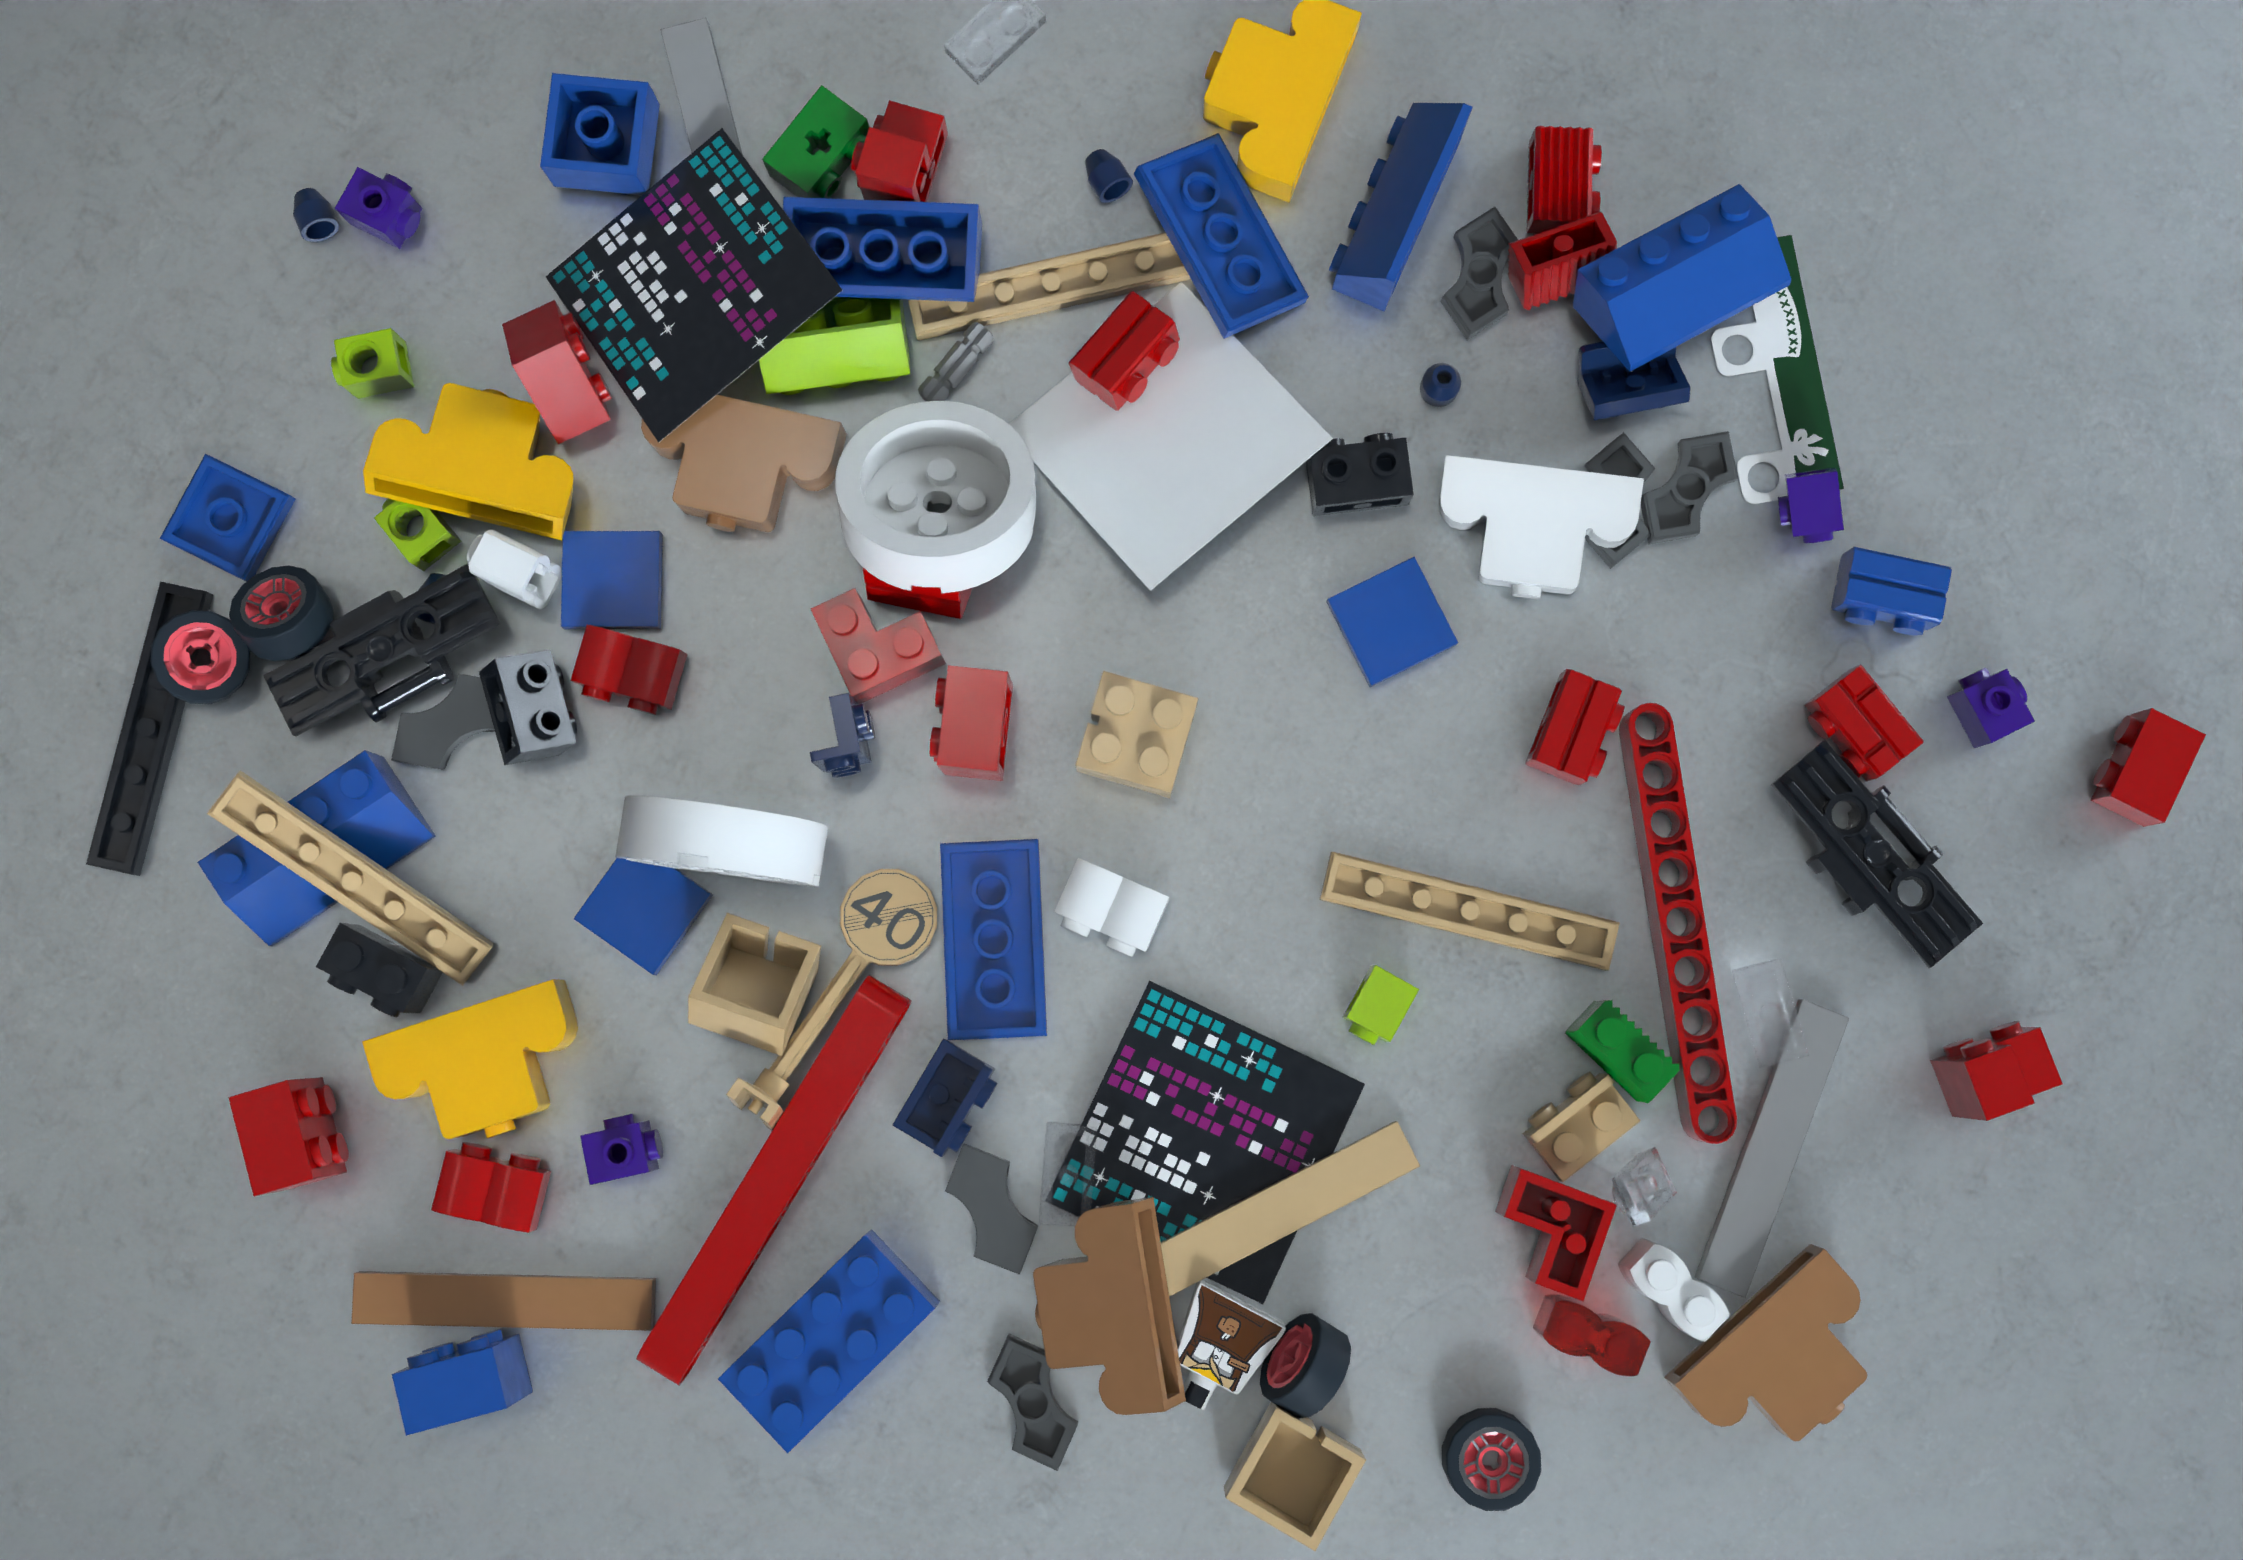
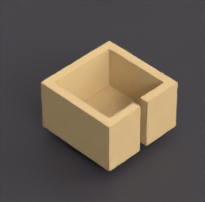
[1075,671,1198,798]
[688,913,821,1056]
[1223,1402,1366,1551]

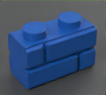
[1831,547,1952,636]

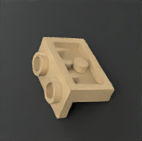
[1522,1072,1641,1182]

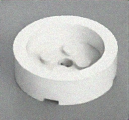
[835,401,1036,593]
[615,795,828,887]

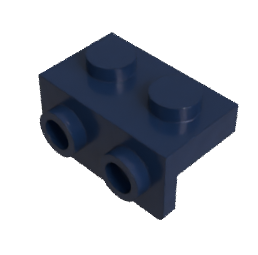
[1578,342,1690,420]
[809,693,875,778]
[892,1039,998,1157]

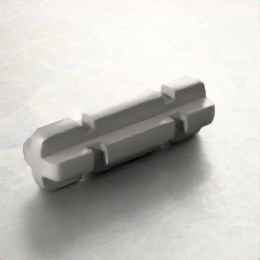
[918,322,994,401]

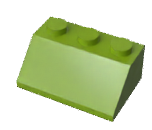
[759,297,910,395]

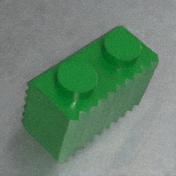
[1565,1000,1679,1104]

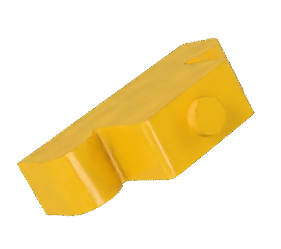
[1203,0,1362,203]
[363,383,573,541]
[362,979,578,1139]

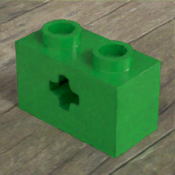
[762,85,869,198]

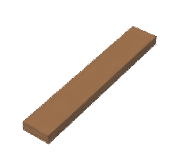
[351,1271,656,1331]

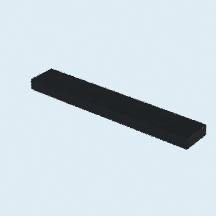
[86,581,213,876]

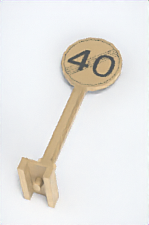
[726,869,937,1131]

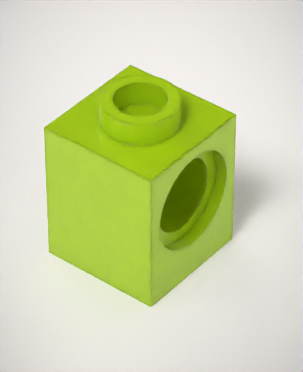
[331,328,414,399]
[374,499,462,571]
[1343,965,1419,1045]

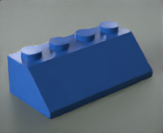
[1329,103,1473,312]
[1573,184,1791,372]
[783,197,982,302]
[197,750,436,946]

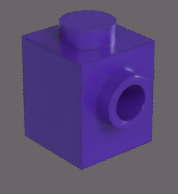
[334,167,423,249]
[1778,467,1844,543]
[1947,667,2035,748]
[580,1114,663,1185]

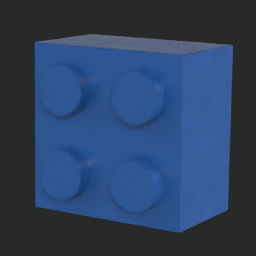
[540,73,660,195]
[392,1329,533,1436]

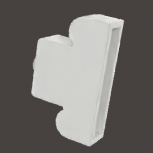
[1439,455,1644,599]

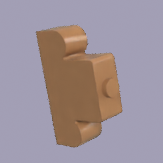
[641,395,847,532]
[1033,1197,1186,1415]
[1664,1244,1867,1441]

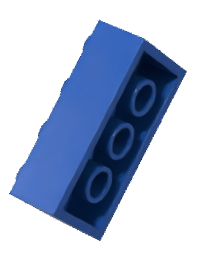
[718,1229,940,1454]

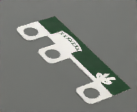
[1711,235,1844,504]

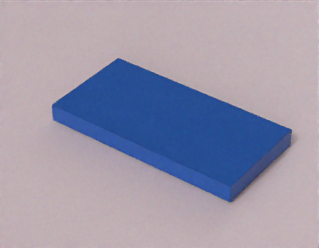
[1134,133,1309,339]
[940,839,1047,1040]

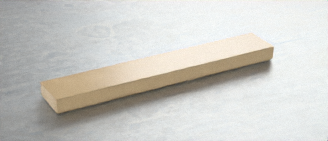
[908,232,1191,341]
[207,770,494,986]
[1319,852,1620,971]
[1161,1121,1420,1297]

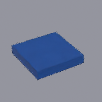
[160,454,296,582]
[561,531,663,630]
[1326,557,1458,687]
[574,858,713,975]

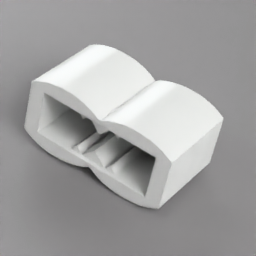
[467,530,562,609]
[1054,858,1170,957]
[1618,1238,1730,1342]

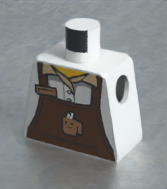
[1177,1280,1286,1410]

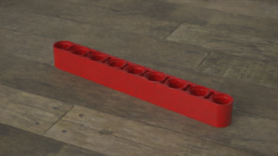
[1619,703,1737,1144]
[636,975,912,1386]

